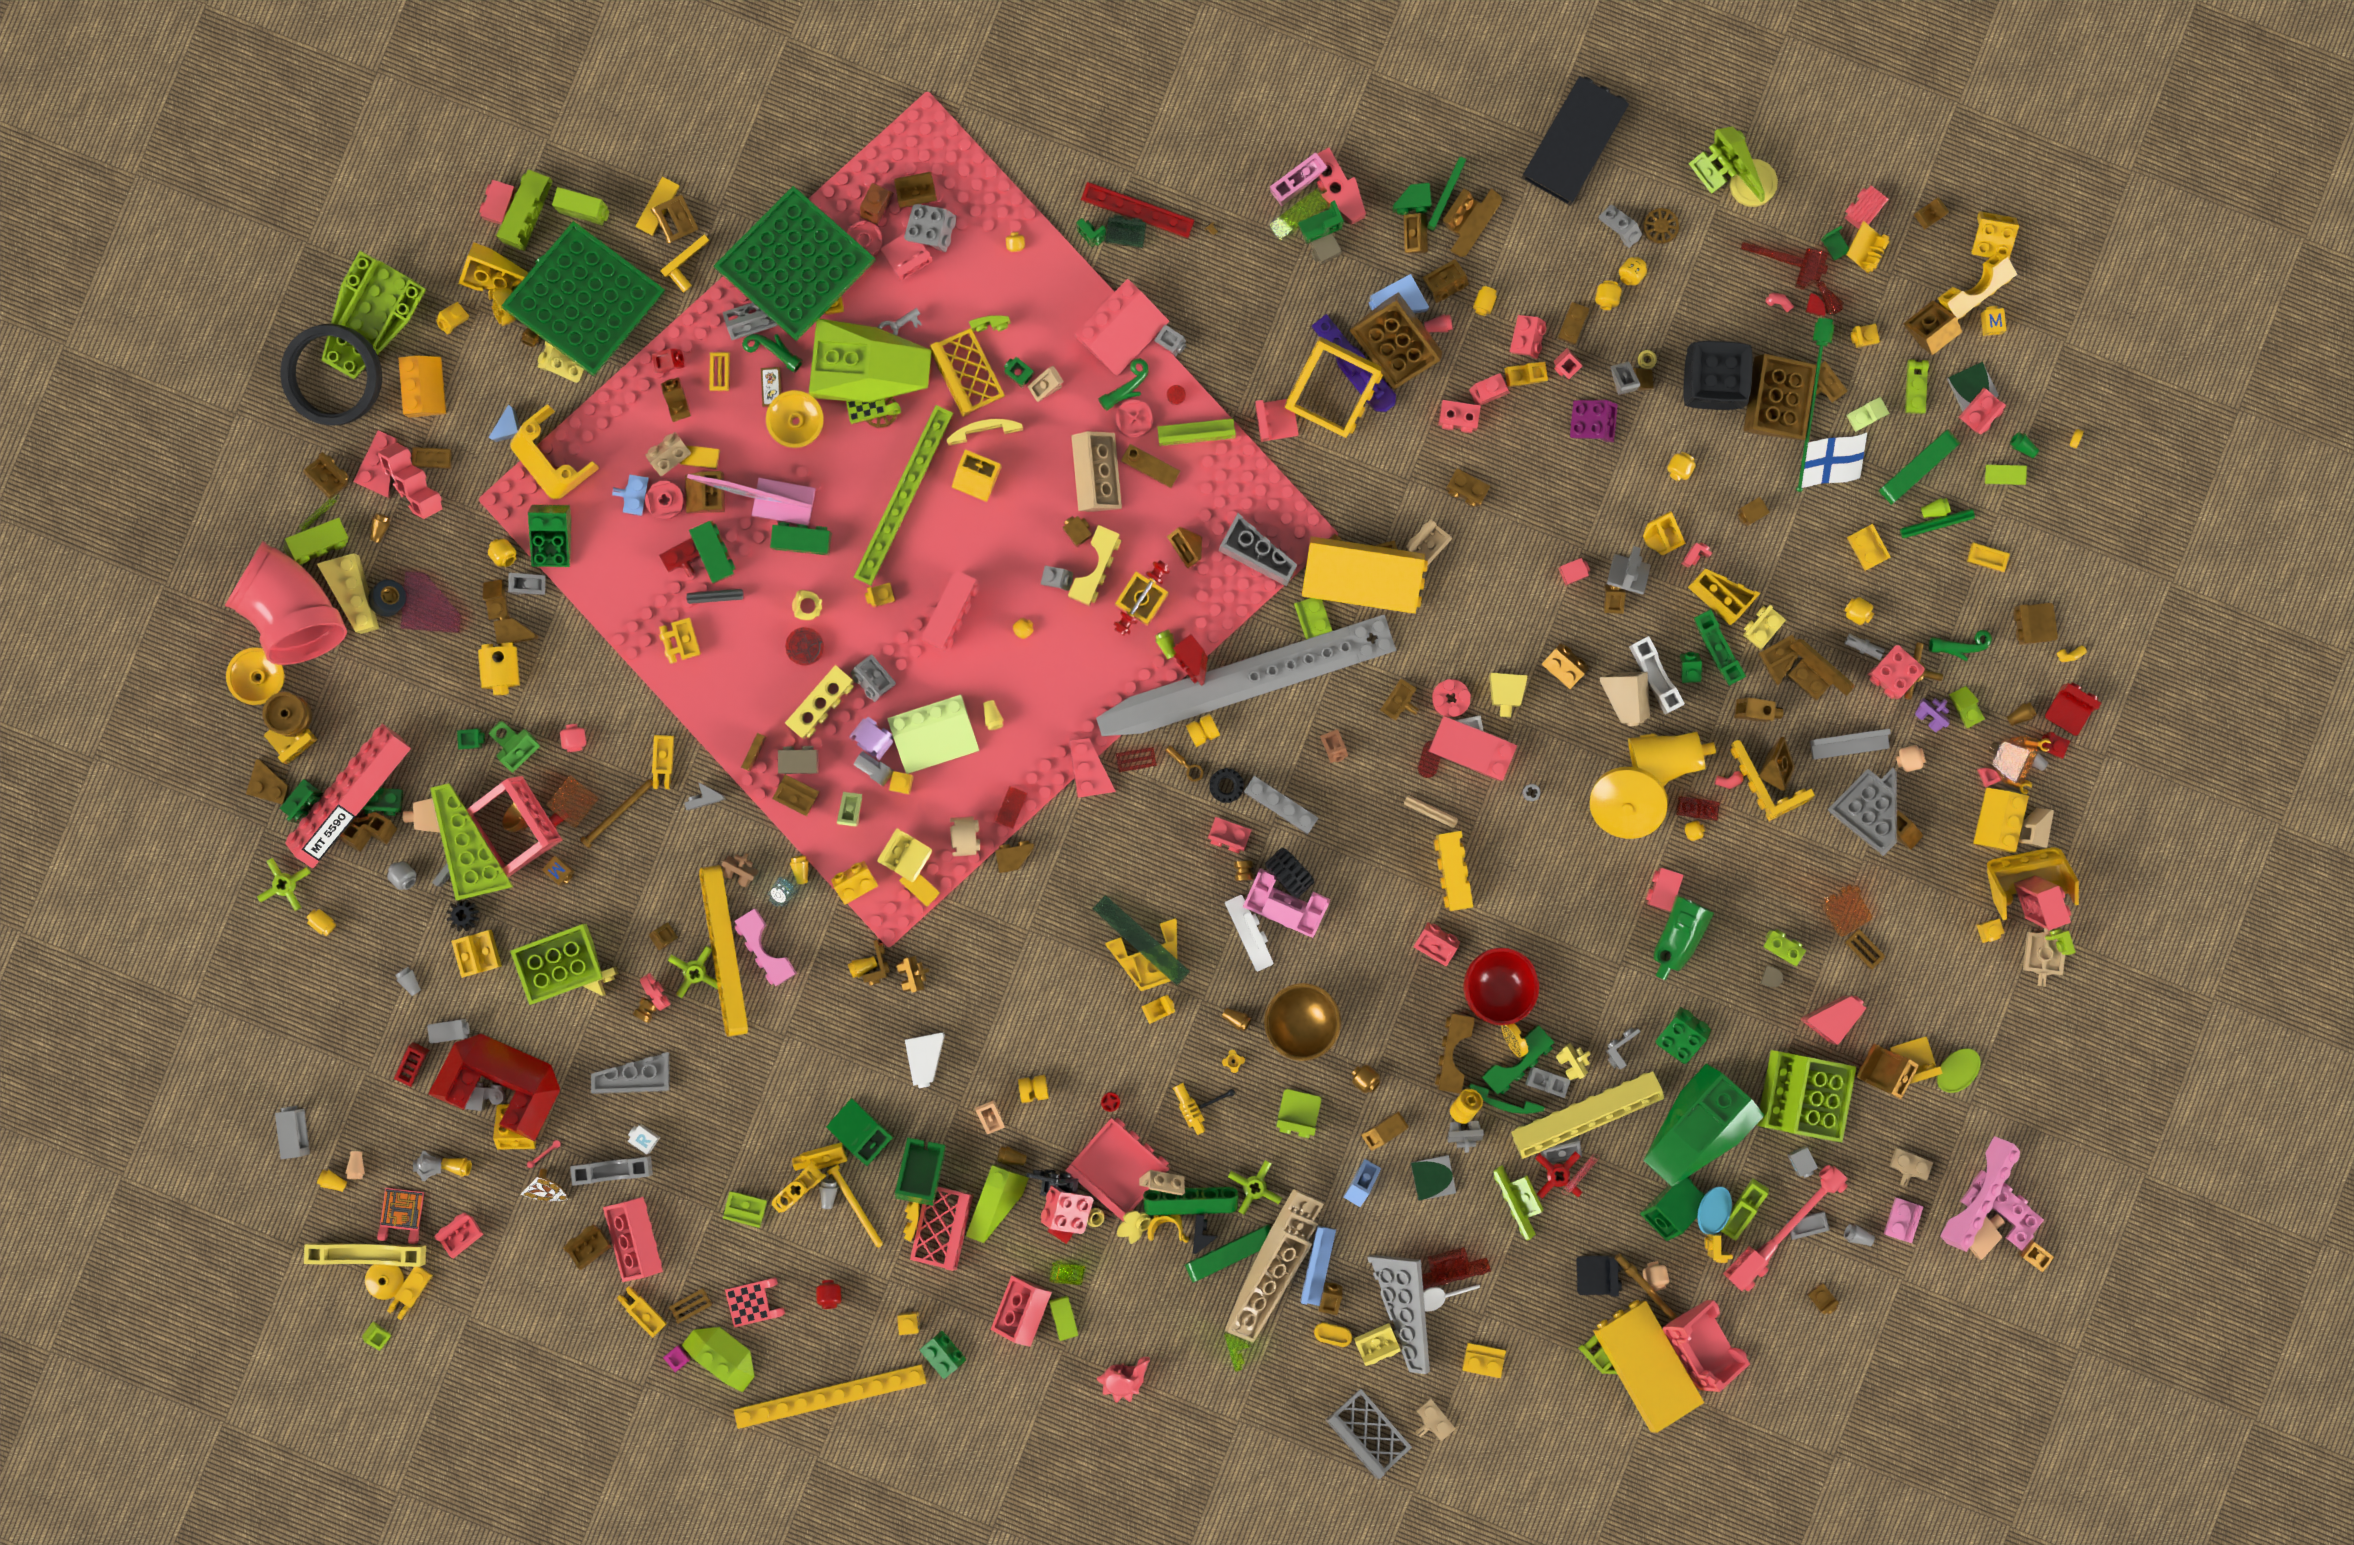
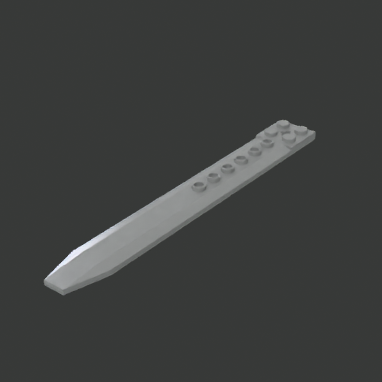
[1096,614,1396,736]

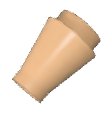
[345,1151,365,1180]

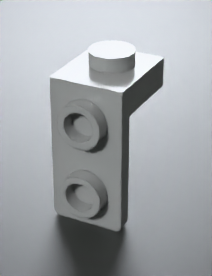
[1599,205,1642,248]
[427,1019,470,1044]
[1605,1027,1641,1070]

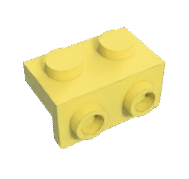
[1354,1323,1401,1366]

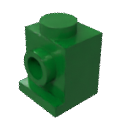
[1004,357,1035,389]

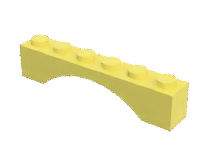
[304,1242,426,1267]

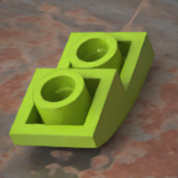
[969,315,1011,332]
[1985,465,2027,485]
[1049,1296,1078,1341]

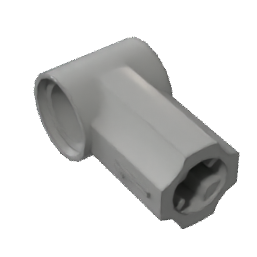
[854,751,894,787]

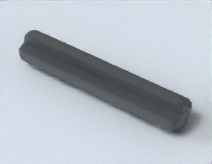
[686,589,744,604]

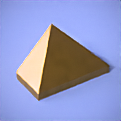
[1167,527,1202,569]

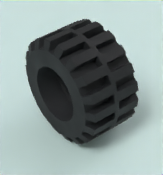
[1265,847,1315,898]

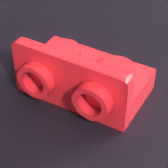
[1958,388,2006,435]
[1208,817,1251,854]
[1413,922,1460,966]

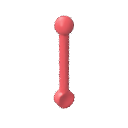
[527,1140,561,1168]

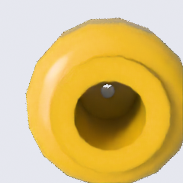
[1006,232,1025,252]
[1013,618,1034,639]
[1685,820,1705,841]

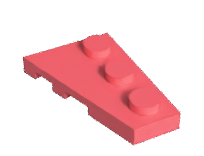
[353,430,397,498]
[1069,737,1116,798]

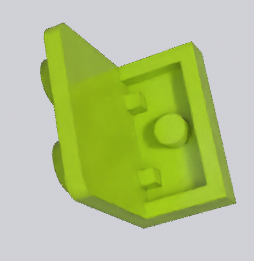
[1276,1089,1321,1138]

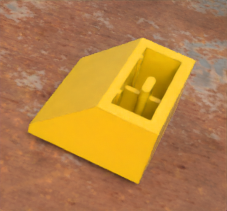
[952,449,1002,502]

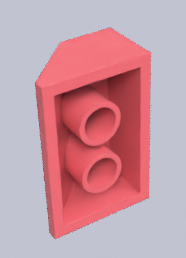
[991,1275,1052,1347]

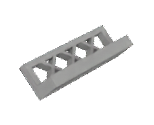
[723,302,778,340]
[1810,729,1891,760]

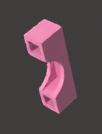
[734,909,797,986]

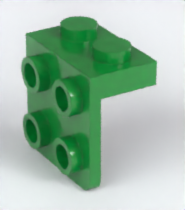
[1655,1007,1711,1064]

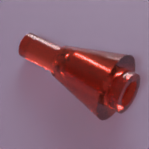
[1816,281,1844,315]

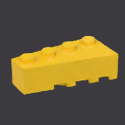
[1433,831,1473,911]

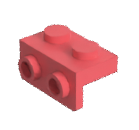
[1510,315,1546,359]
[434,1212,484,1258]

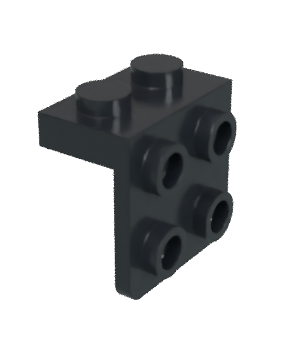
[1026,1169,1079,1196]
[1576,1255,1622,1297]

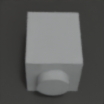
[1787,1146,1818,1178]

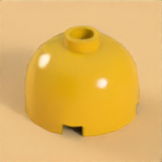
[488,287,516,326]

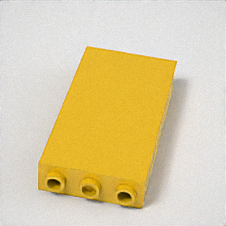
[1302,536,1428,614]
[1593,1300,1704,1433]

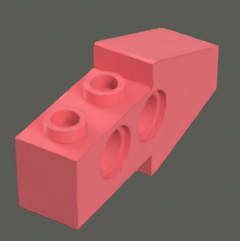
[1316,148,1366,225]

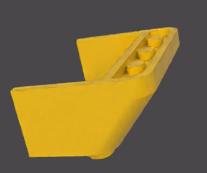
[510,404,600,500]
[1987,847,2079,920]

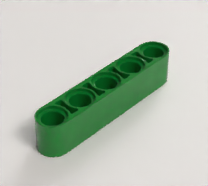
[1878,429,1960,505]
[1143,1187,1238,1215]
[1184,1224,1271,1283]

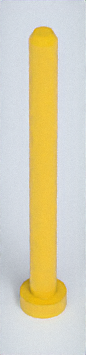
[827,1164,883,1248]

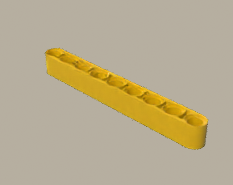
[699,865,748,1037]

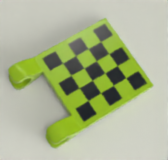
[846,399,901,424]

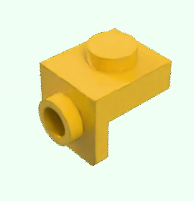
[436,302,469,335]
[1142,995,1175,1024]

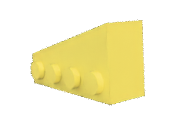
[317,553,379,634]

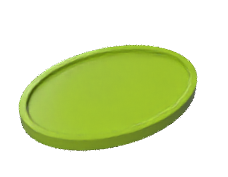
[1937,1049,1981,1093]

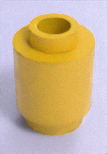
[1473,286,1497,316]
[307,909,336,937]

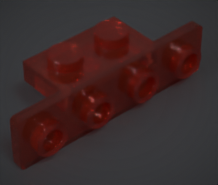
[1422,1247,1491,1290]

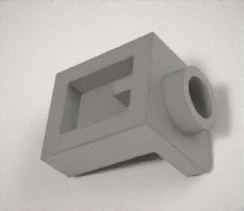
[1154,325,1186,357]

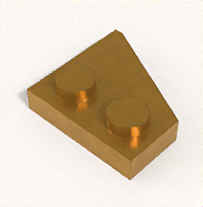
[1758,634,1799,686]
[246,759,290,804]

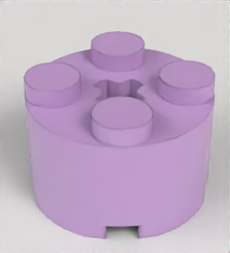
[849,717,893,760]

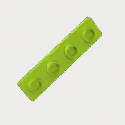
[1493,1165,1544,1241]

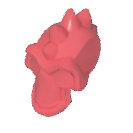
[1097,1357,1150,1403]

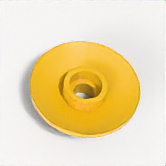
[365,1264,404,1300]

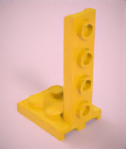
[1730,740,1815,821]

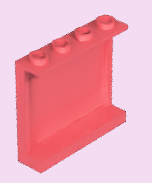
[1065,1117,1170,1222]

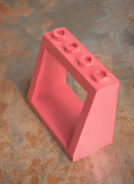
[467,776,563,877]

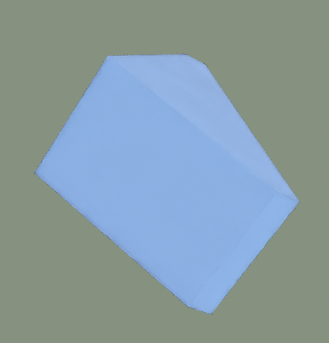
[489,405,520,442]

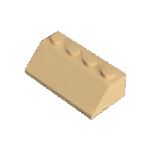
[1071,431,1122,512]

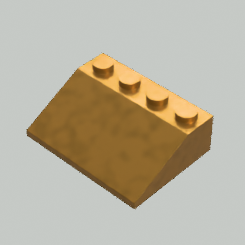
[1349,292,1442,390]
[1743,354,1817,440]

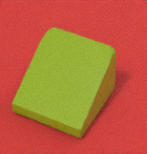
[362,1322,392,1351]

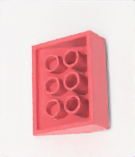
[1075,279,1169,376]

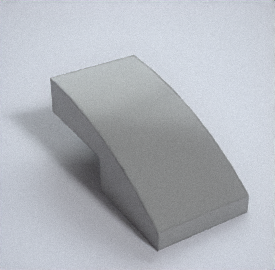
[1525,1067,1571,1098]

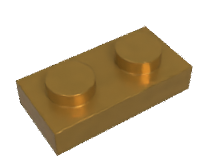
[1557,302,1589,345]

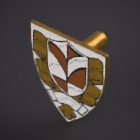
[520,1169,569,1202]

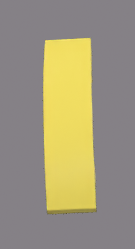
[947,419,1023,446]

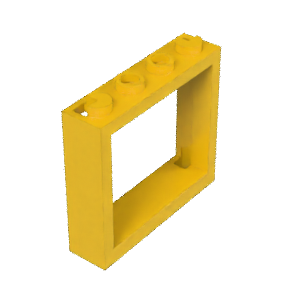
[1285,337,1383,438]

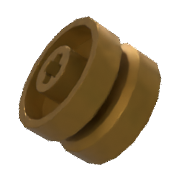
[262,692,312,737]

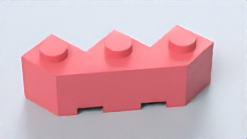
[378,443,442,519]

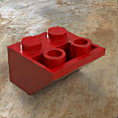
[1173,634,1208,686]

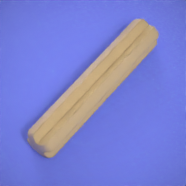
[1404,795,1458,828]

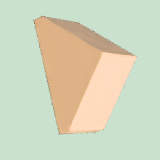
[975,1100,1005,1135]

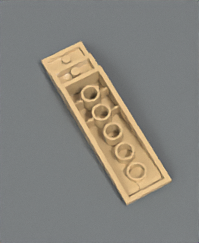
[1225,1189,1324,1343]

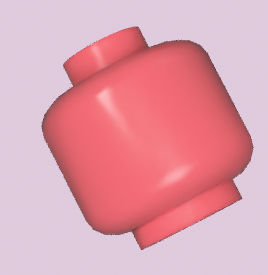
[560,724,586,752]

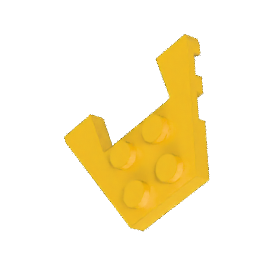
[1105,918,1178,991]

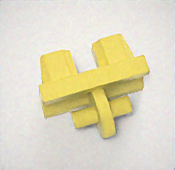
[1556,1043,1591,1080]

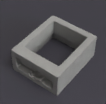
[275,1106,310,1159]

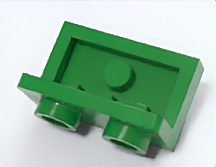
[919,1331,966,1379]

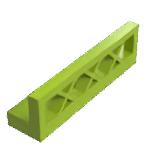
[1157,418,1236,446]

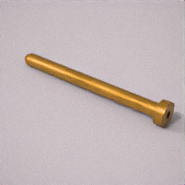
[580,779,653,848]

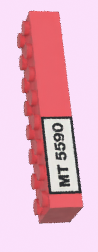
[285,723,411,869]

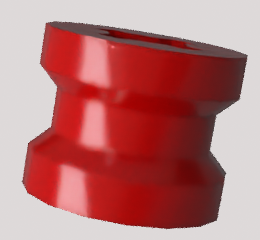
[1101,1092,1120,1112]

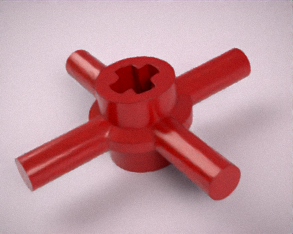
[1535,1151,1583,1199]

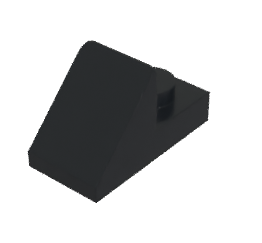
[1193,1214,1218,1254]

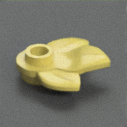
[1117,1211,1151,1244]

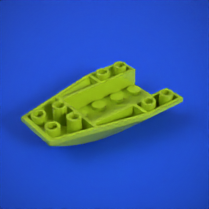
[321,251,426,379]

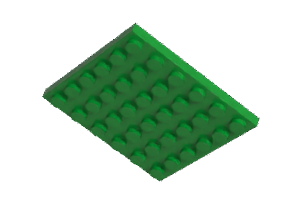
[714,186,876,341]
[501,221,665,377]

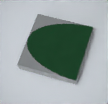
[1947,361,1999,412]
[1410,1155,1456,1201]

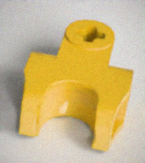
[772,1162,826,1213]

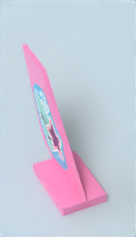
[687,474,816,526]

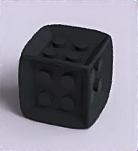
[1683,341,1753,410]

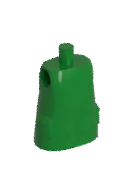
[1653,895,1714,981]

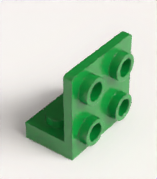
[279,779,323,823]

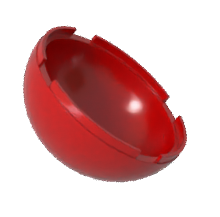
[1463,948,1539,1025]

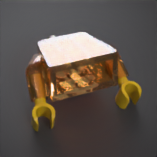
[1989,736,2051,794]

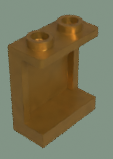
[1857,1043,1919,1099]

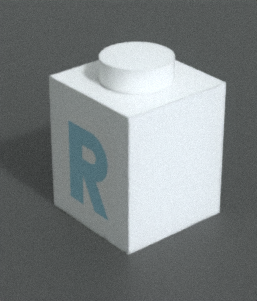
[628,1124,661,1154]

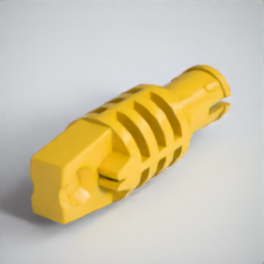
[1173,1083,1205,1135]

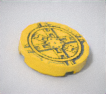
[1501,1023,1528,1058]

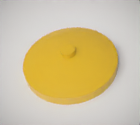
[1590,767,1668,839]

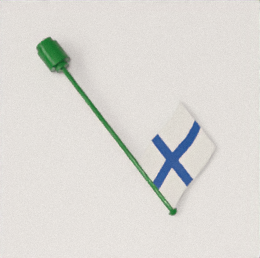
[1796,318,1867,492]

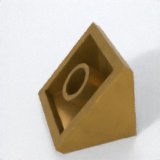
[1758,737,1795,791]

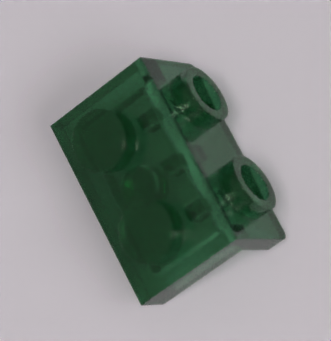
[1105,215,1146,249]

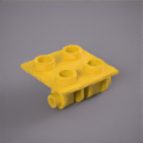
[1846,221,1889,273]

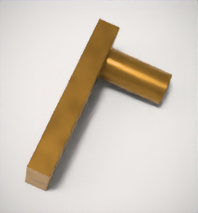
[1121,444,1180,488]

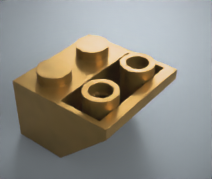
[685,471,725,513]

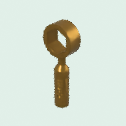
[1165,745,1203,782]

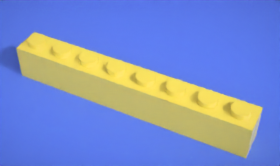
[1511,1071,1664,1159]

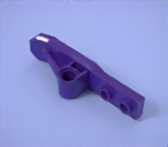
[1311,314,1396,412]

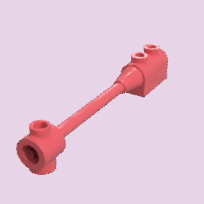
[1723,1165,1848,1291]

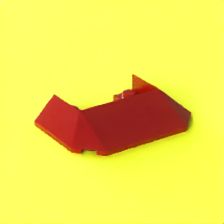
[428,1034,560,1142]

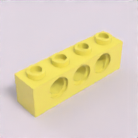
[785,665,855,739]

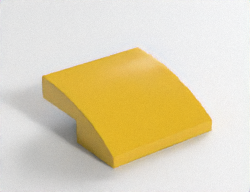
[451,930,502,978]

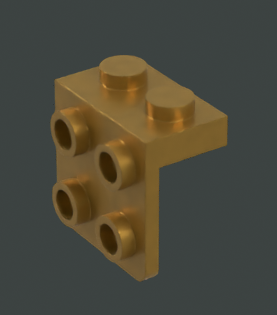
[2013,603,2058,645]

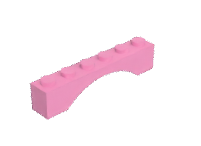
[1940,1136,2020,1252]

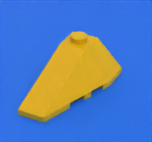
[458,242,528,291]

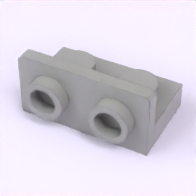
[851,654,896,702]

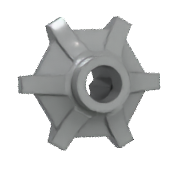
[413,1151,441,1181]

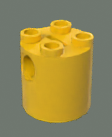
[478,643,520,695]

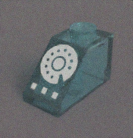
[767,877,799,908]

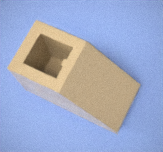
[2018,808,2054,848]

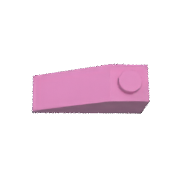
[1270,153,1327,206]

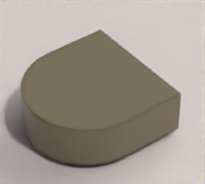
[1760,966,1783,987]

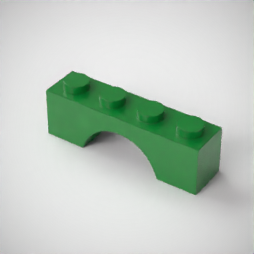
[1481,1025,1554,1095]

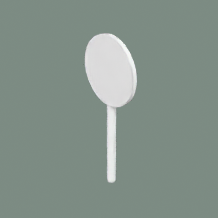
[1423,1284,1480,1311]

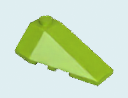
[1714,126,1765,202]

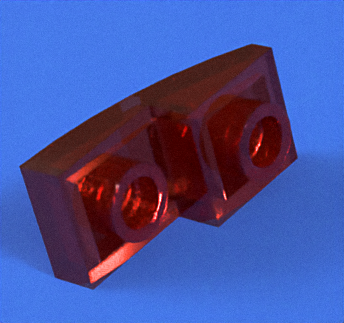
[1676,796,1720,821]

